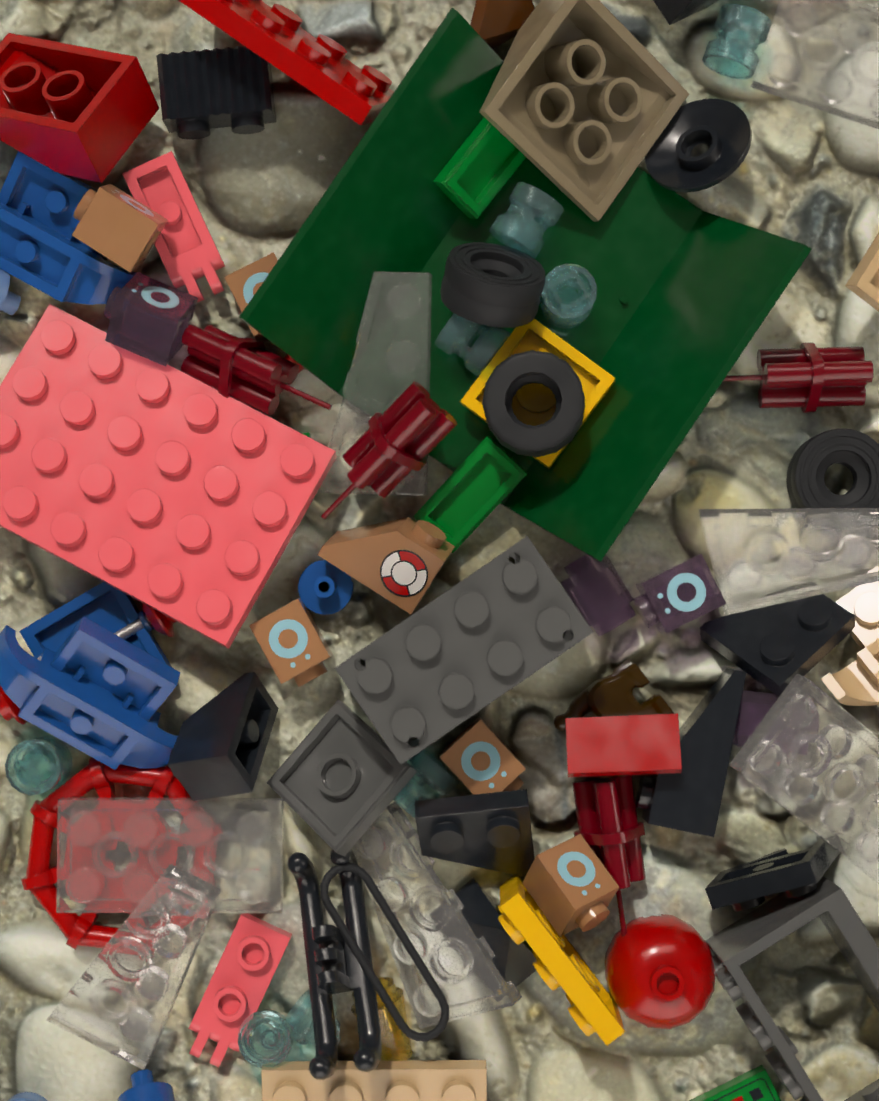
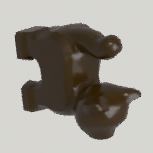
[554,659,674,777]

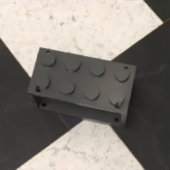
[335,536,593,765]
[706,876,879,1101]

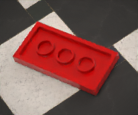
[178,0,394,126]

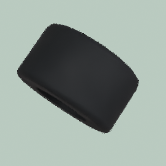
[482,350,585,457]

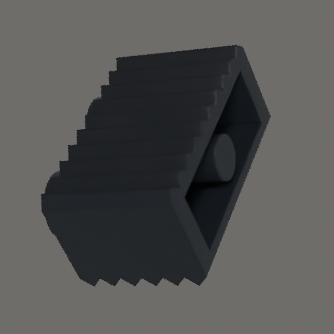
[156,46,276,140]

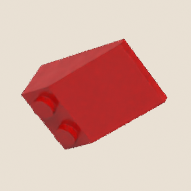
[0,33,159,183]

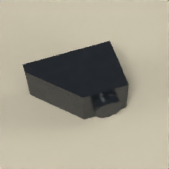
[167,672,279,801]

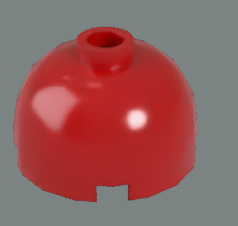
[605,914,715,1029]

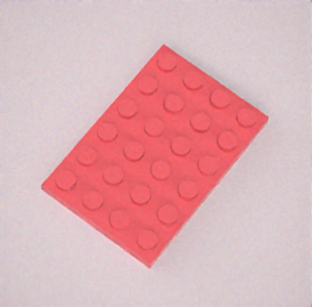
[0,304,337,649]

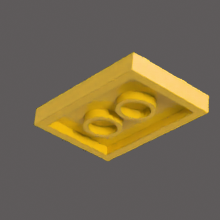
[498,875,625,1046]

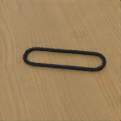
[320,863,449,1041]

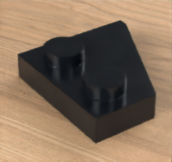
[700,586,855,698]
[415,789,535,877]
[705,831,841,912]

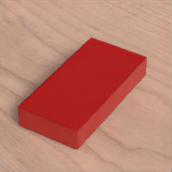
[565,714,682,777]

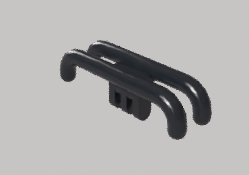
[287,849,382,1080]

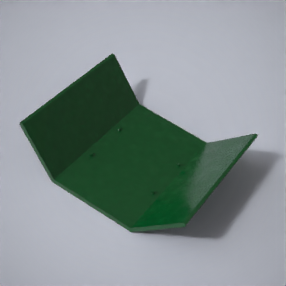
[239,8,812,562]

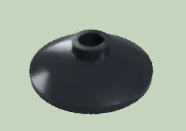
[645,99,752,193]

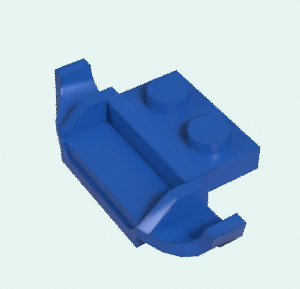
[0,151,146,305]
[0,616,181,770]

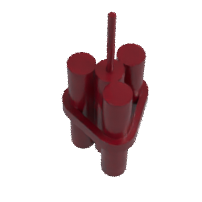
[181,324,332,416]
[723,342,874,413]
[321,381,457,520]
[572,775,646,937]

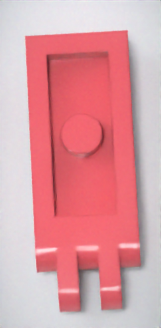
[122,151,225,304]
[188,911,292,1068]

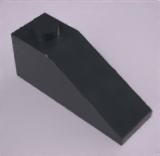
[636,668,747,837]

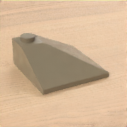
[479,0,689,221]

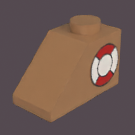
[317,517,455,614]

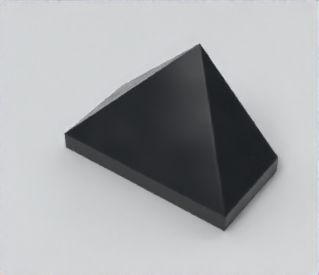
[432,877,536,999]

